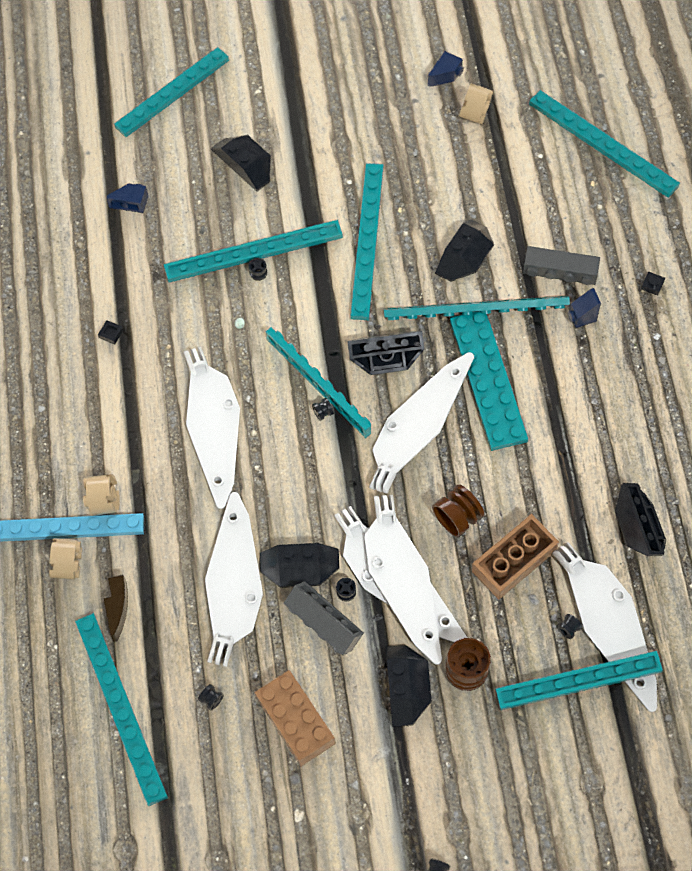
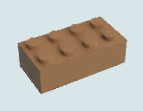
[472,514,559,600]
[254,670,336,767]

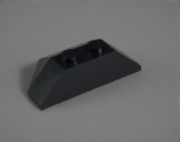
[211,135,271,192]
[435,219,494,282]
[347,331,425,375]
[615,483,666,556]
[260,543,340,588]
[386,645,432,727]

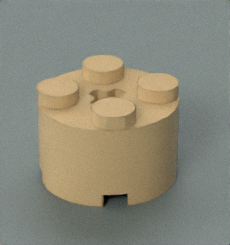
[459,84,494,124]
[83,474,120,516]
[49,538,82,579]

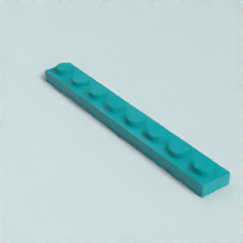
[114,47,229,138]
[266,327,371,438]
[496,651,663,710]

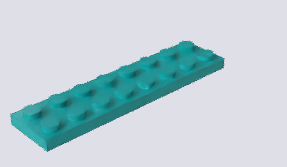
[450,311,528,451]

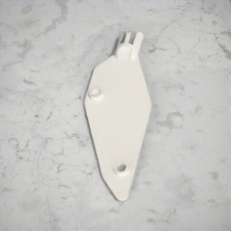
[184,346,240,509]
[369,353,474,494]
[205,492,263,667]
[364,495,442,665]
[334,506,467,643]
[552,542,657,712]

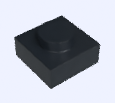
[641,271,665,296]
[98,320,124,345]

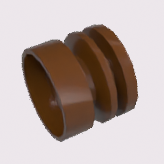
[432,484,485,537]
[445,638,491,691]

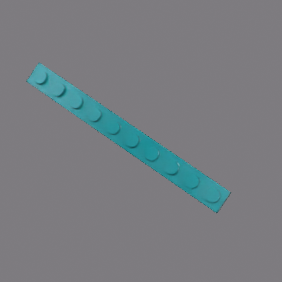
[529,90,680,198]
[351,163,384,321]
[164,220,343,283]
[383,296,570,320]
[75,613,168,807]

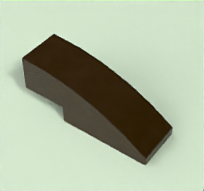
[103,574,128,642]

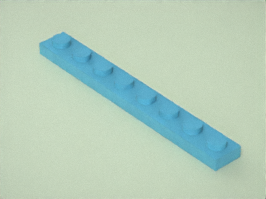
[0,513,144,542]

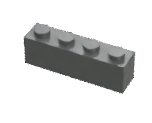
[523,246,600,285]
[283,581,364,656]

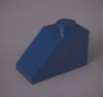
[428,51,464,87]
[106,183,149,213]
[568,288,601,328]

